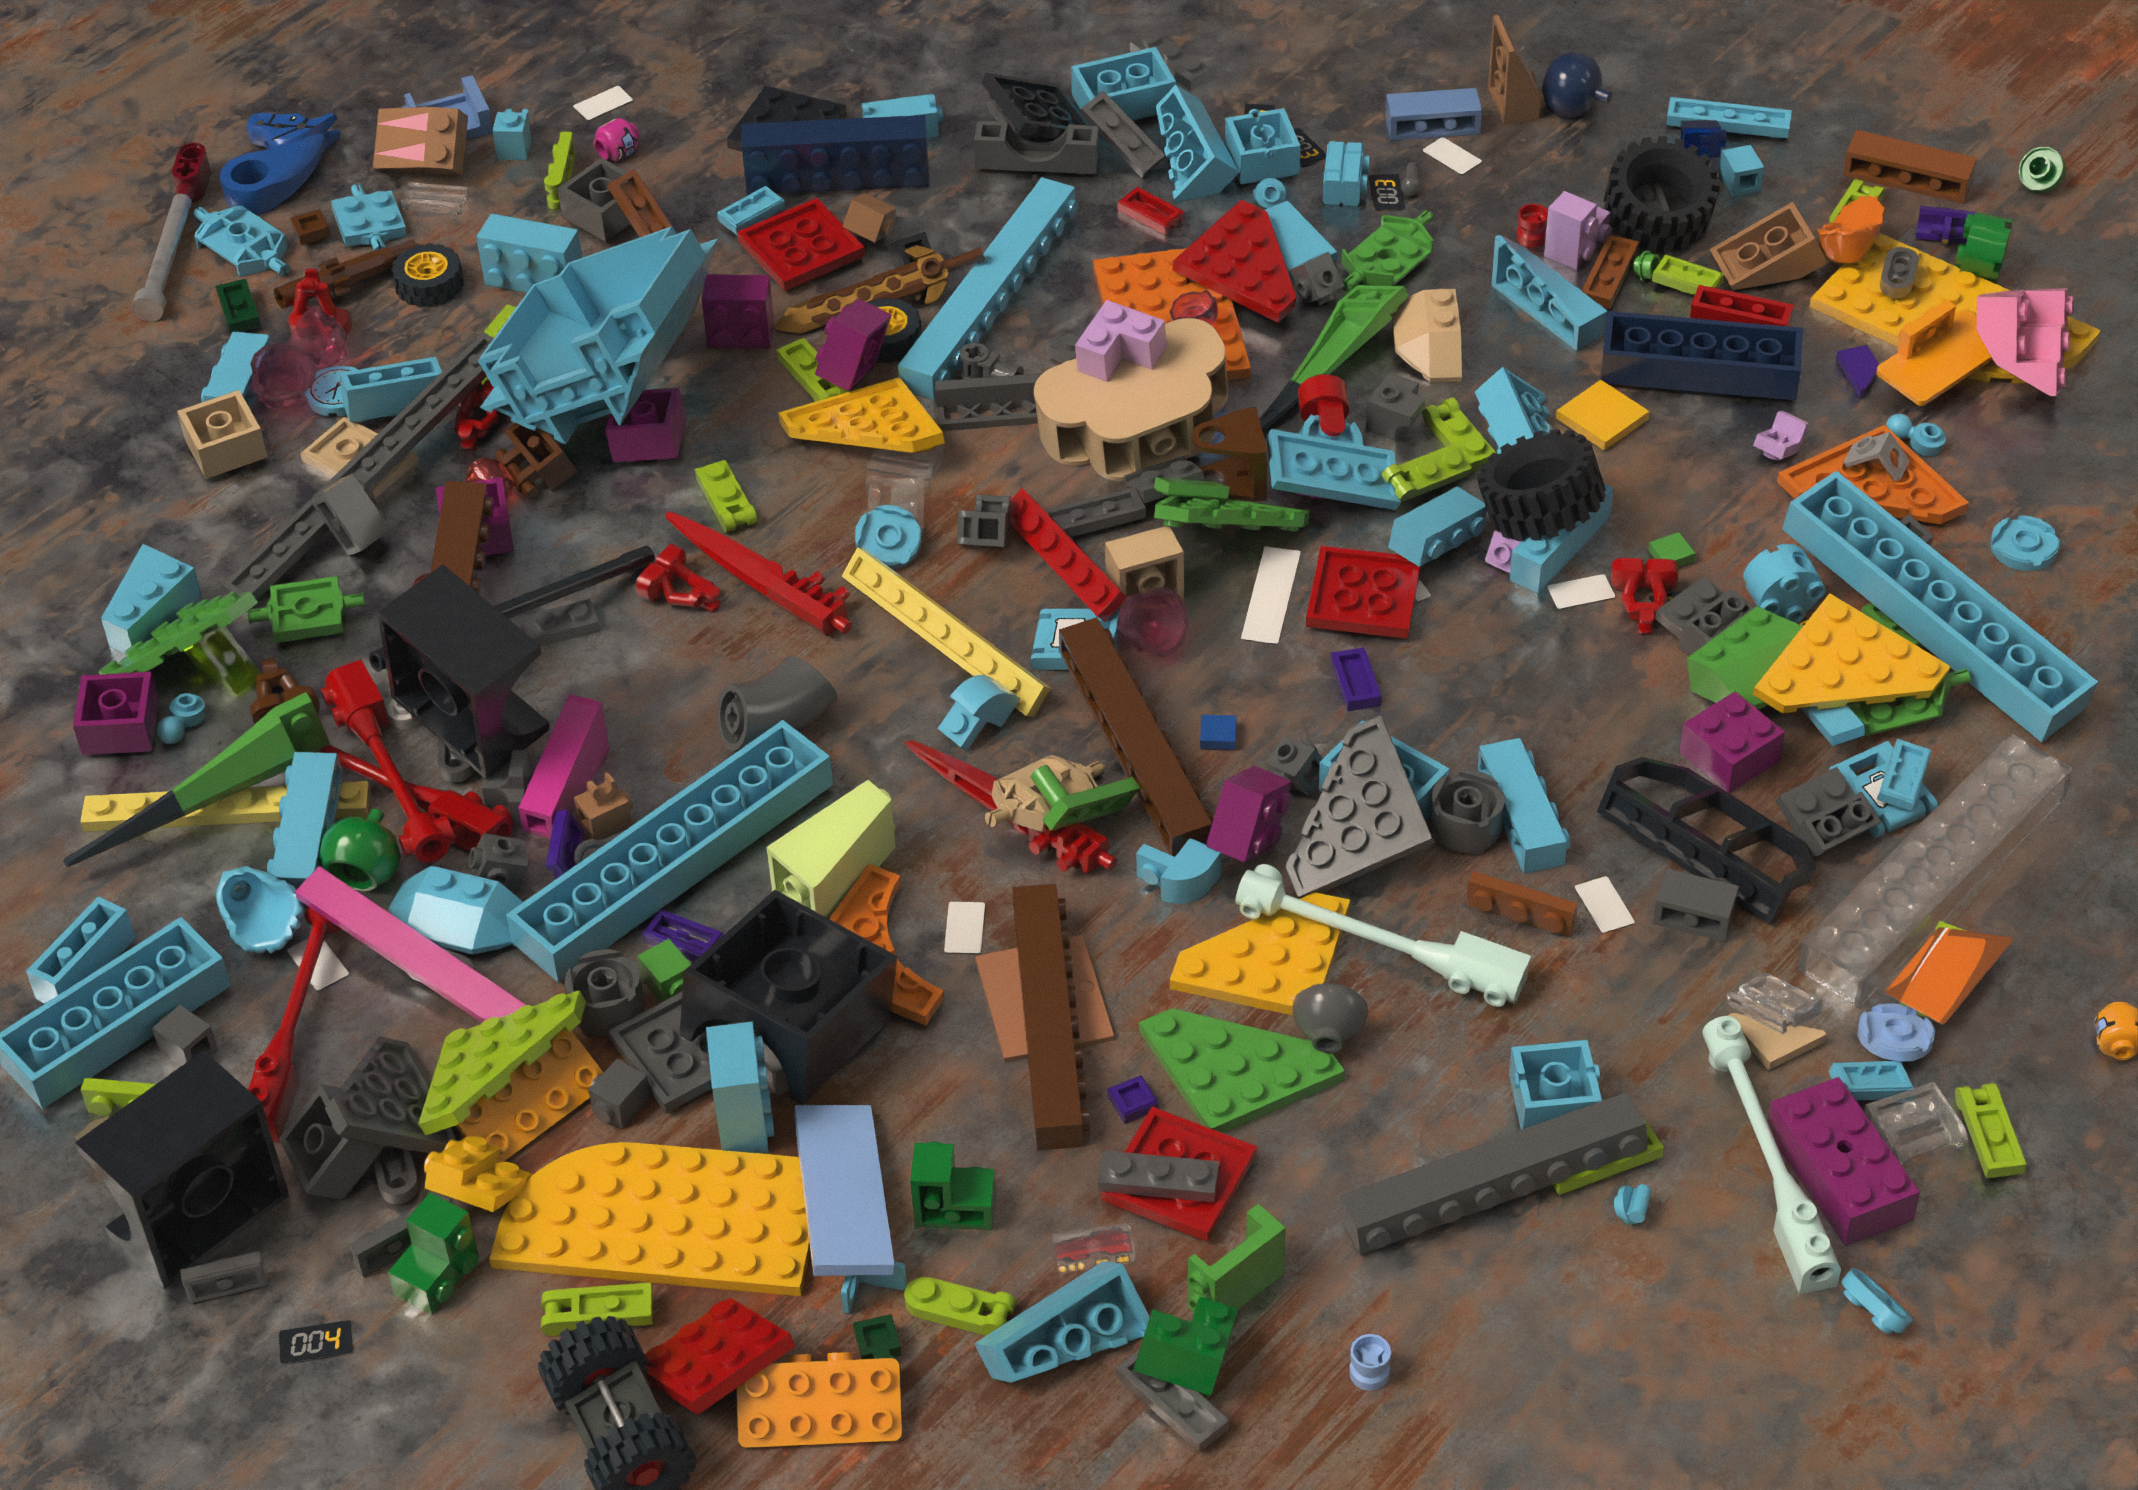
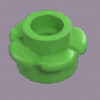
[1634,251,1660,282]

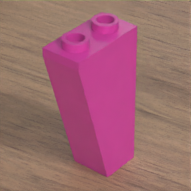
[519,694,610,839]

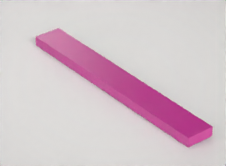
[295,866,526,1023]

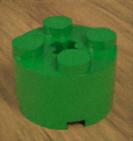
[1955,212,2013,282]

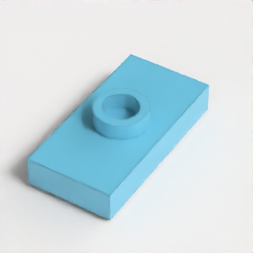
[717,186,785,235]
[1877,738,1932,811]
[1828,1061,1915,1100]

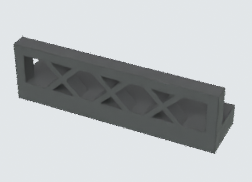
[935,373,1043,431]

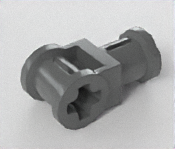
[960,343,1024,379]

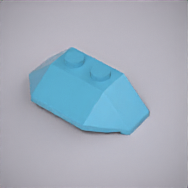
[389,866,523,954]

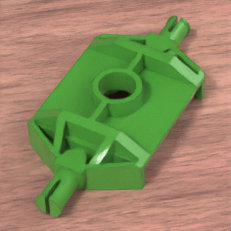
[1341,210,1434,293]
[1847,668,1971,736]

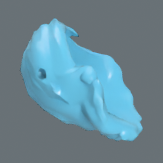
[215,866,305,953]

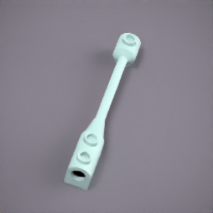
[1235,864,1531,1007]
[1702,1016,1841,1294]

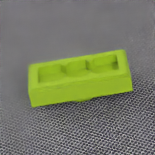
[1652,255,1724,295]

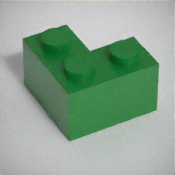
[910,1142,996,1230]
[388,1193,479,1314]
[1133,1296,1238,1396]

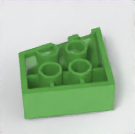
[1687,606,1803,710]

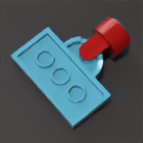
[1266,374,1401,510]

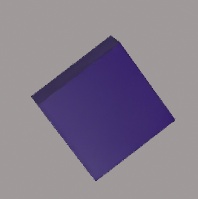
[1107,1075,1159,1124]

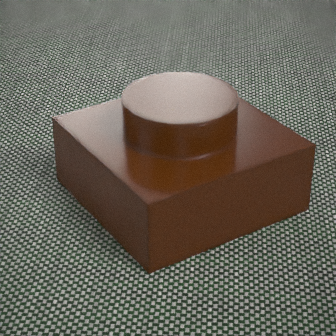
[291,209,331,245]

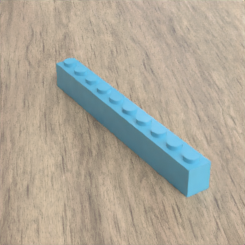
[898,177,1078,400]

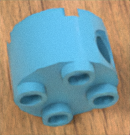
[1743,544,1826,623]

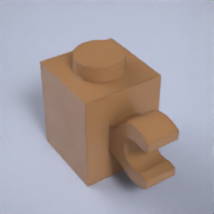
[842,193,897,243]
[573,772,633,840]

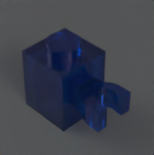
[1680,120,1726,159]

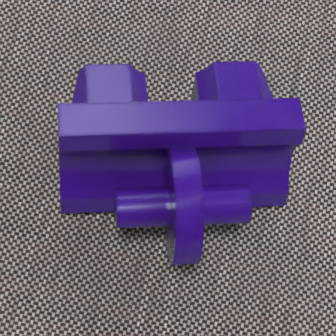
[1916,206,1975,244]

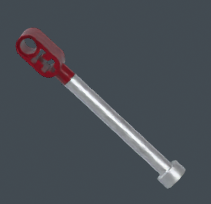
[132,142,211,322]

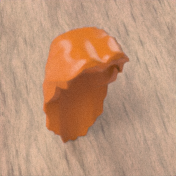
[1817,195,1886,264]

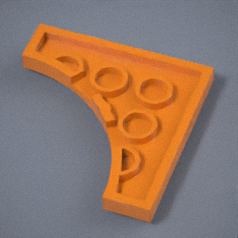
[829,864,944,1025]

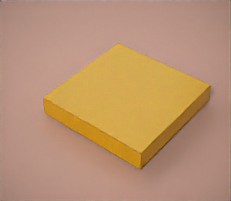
[1556,380,1649,451]

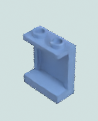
[401,75,493,140]

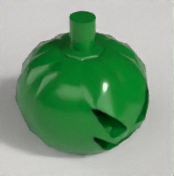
[319,809,401,891]

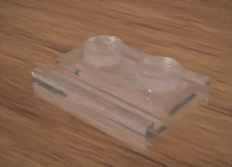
[866,446,945,487]
[1727,973,1822,1034]

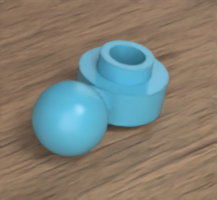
[1886,414,1946,456]
[156,693,206,744]

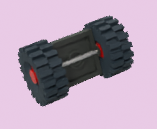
[538,1316,697,1490]

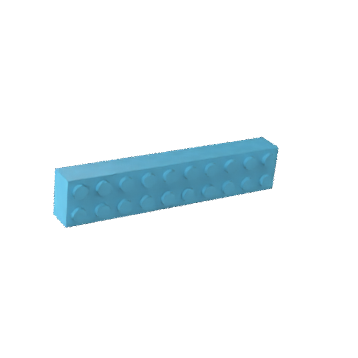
[1782,471,2098,743]
[506,720,833,983]

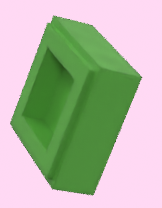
[1648,532,1696,567]

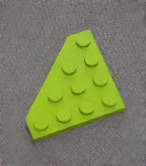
[418,990,586,1136]

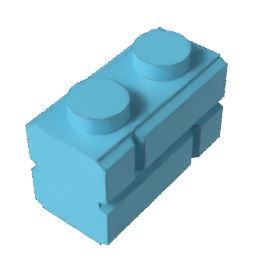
[1323,141,1370,206]

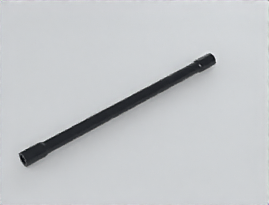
[369,545,655,672]

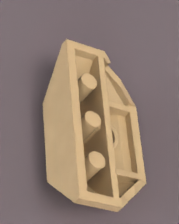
[1391,289,1462,383]

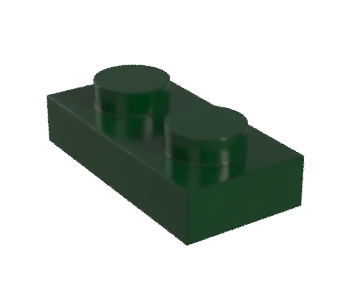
[215,278,261,334]

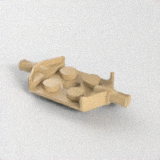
[985,755,1105,832]

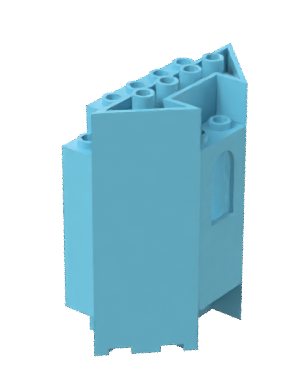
[478,226,718,444]

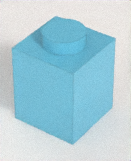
[1719,145,1764,197]

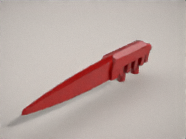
[665,511,852,636]
[904,740,1118,874]

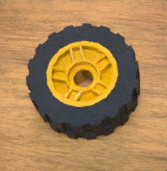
[392,243,464,307]
[867,298,921,363]

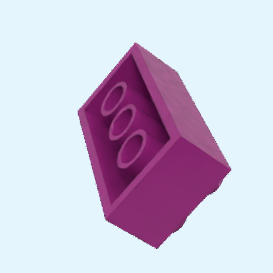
[1767,1077,1920,1246]

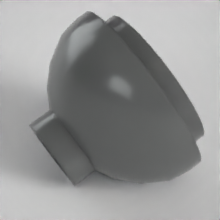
[1292,983,1368,1053]

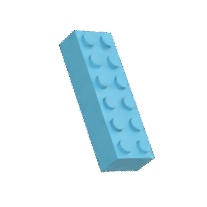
[0,917,231,1109]

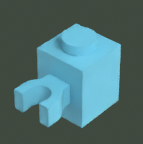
[492,109,532,160]

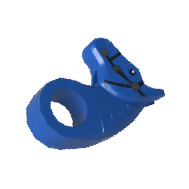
[220,113,341,215]

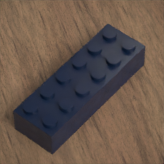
[741,115,929,195]
[1600,311,1803,400]

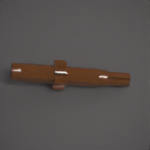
[274,239,419,309]

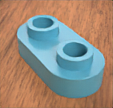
[1841,1268,1913,1334]

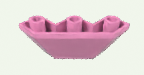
[1977,288,2074,396]

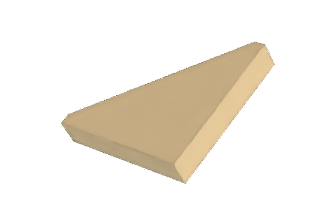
[1728,1013,1827,1071]

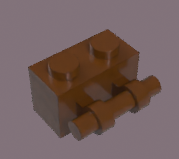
[494,423,577,499]

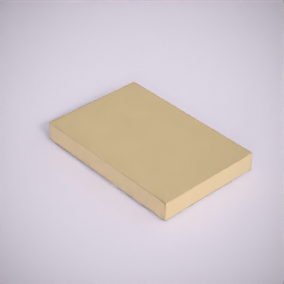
[300,416,419,499]

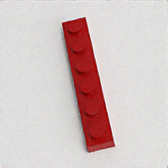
[1009,488,1128,622]

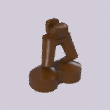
[250,657,320,725]

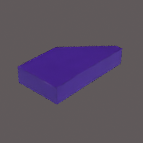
[1836,345,1879,398]

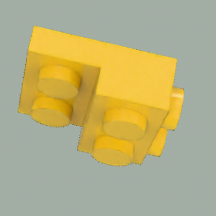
[424,1136,532,1212]

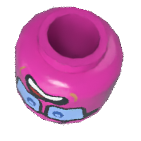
[593,118,640,162]

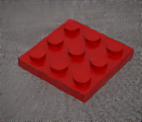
[737,198,865,291]
[1306,546,1421,639]
[1101,1107,1257,1242]
[645,1298,796,1415]

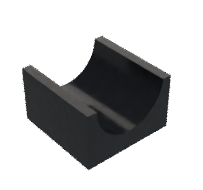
[377,564,550,779]
[680,890,897,1105]
[75,1050,289,1289]

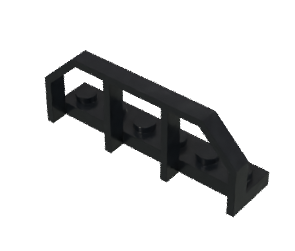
[1597,757,1816,924]

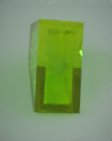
[184,626,261,696]

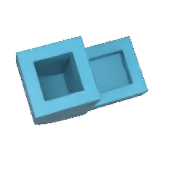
[938,675,1021,750]
[1136,838,1222,904]

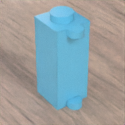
[861,94,943,138]

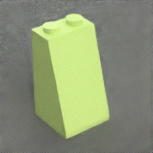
[766,780,896,919]

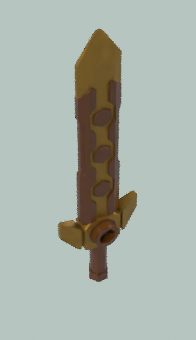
[775,245,985,335]

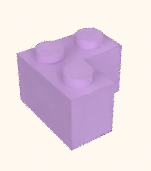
[1544,191,1612,270]
[1075,300,1167,382]

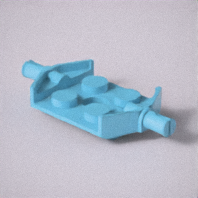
[193,206,290,277]

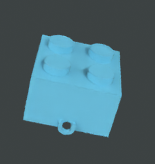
[1225,108,1300,184]
[1509,1040,1602,1130]

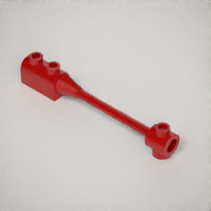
[320,659,456,863]
[315,745,513,852]
[248,906,341,1143]

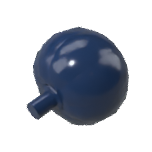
[1542,52,1612,119]

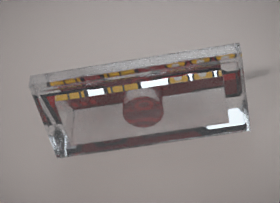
[1051,1222,1136,1274]

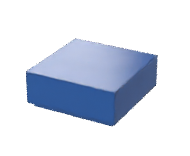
[1200,715,1237,750]

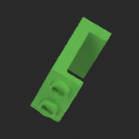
[1187,1203,1286,1313]

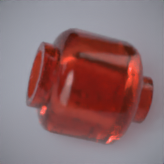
[465,457,514,501]

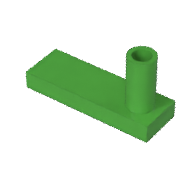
[1030,765,1140,831]

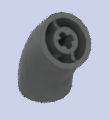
[717,656,837,751]

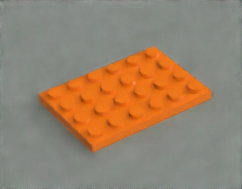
[1093,248,1251,381]

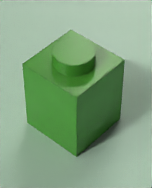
[637,939,691,1002]

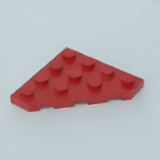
[1172,199,1296,322]

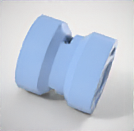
[1349,1334,1391,1391]

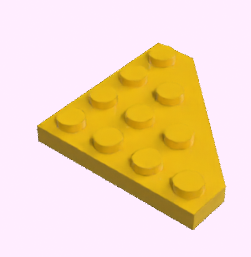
[778,377,945,453]
[1752,593,1951,713]
[1170,892,1350,1015]

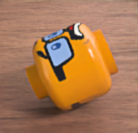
[2094,1002,2138,1060]

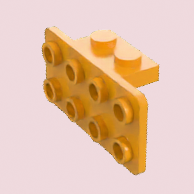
[1876,299,1993,406]
[456,1028,604,1162]
[737,1352,902,1448]

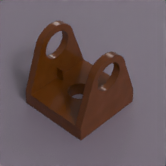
[1192,407,1268,502]

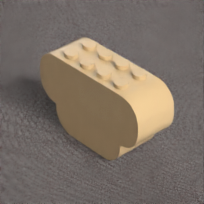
[1034,318,1228,481]

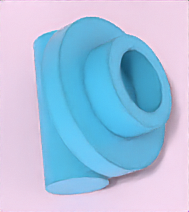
[1253,178,1286,209]
[1614,1184,1652,1225]

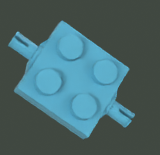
[331,183,406,251]

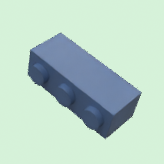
[1385,88,1482,141]

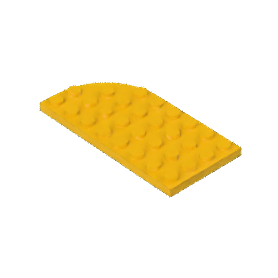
[1809,233,2101,384]
[489,1142,810,1297]

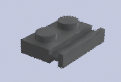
[1124,456,1204,503]

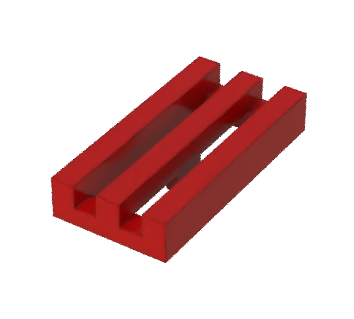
[1118,187,1185,235]

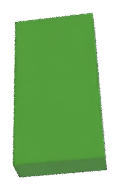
[1154,477,1230,500]

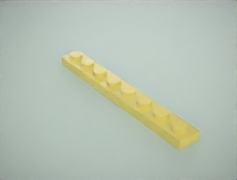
[842,547,1051,718]
[80,781,371,832]

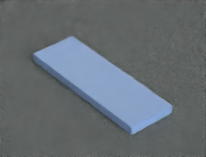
[794,1105,895,1276]

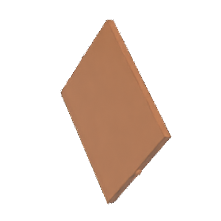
[975,934,1115,1062]

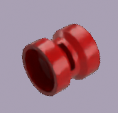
[1516,203,1548,247]

